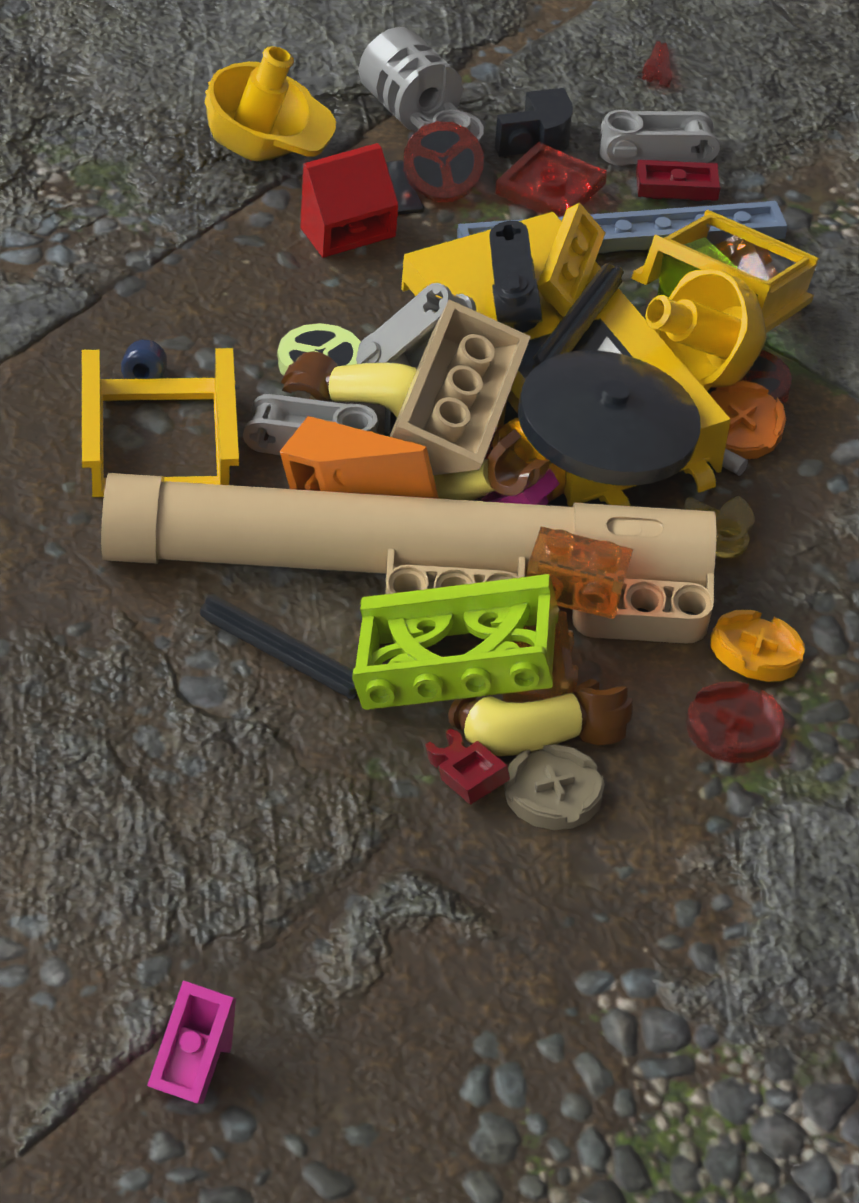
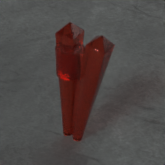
[642,41,672,87]

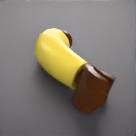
[281,351,417,417]
[433,429,552,501]
[448,678,633,756]

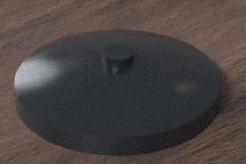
[518,350,701,486]

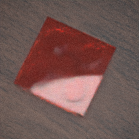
[495,142,607,217]

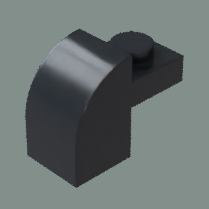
[495,88,573,161]

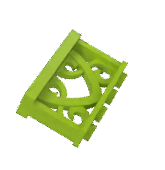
[352,574,559,710]

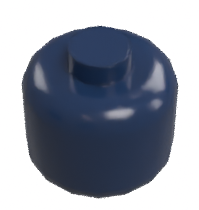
[121,339,167,379]

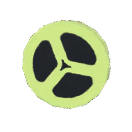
[277,323,361,376]

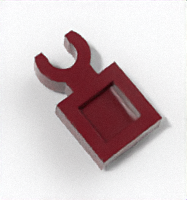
[425,729,510,805]

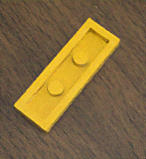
[538,202,606,317]

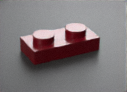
[636,160,720,201]

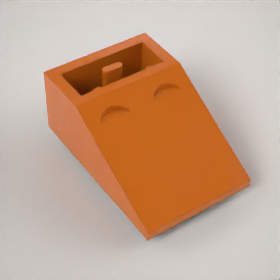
[279,416,439,499]

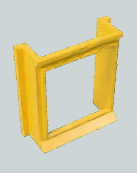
[631,210,819,333]
[82,348,239,497]

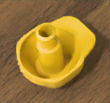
[204,46,336,161]
[645,269,767,391]

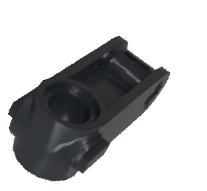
[489,221,543,333]

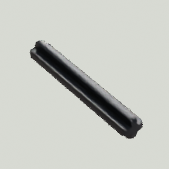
[532,262,624,369]
[200,595,358,699]

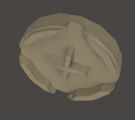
[504,744,605,830]

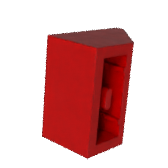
[300,143,398,258]

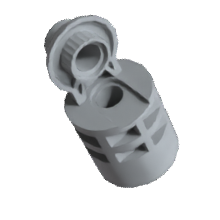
[358,27,484,163]

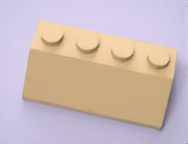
[390,299,531,475]

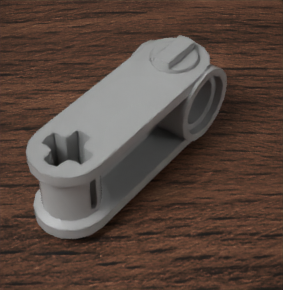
[599,110,720,166]
[356,283,476,369]
[243,394,379,456]

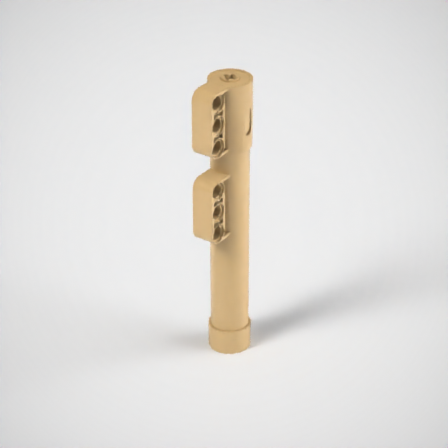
[101,473,716,644]

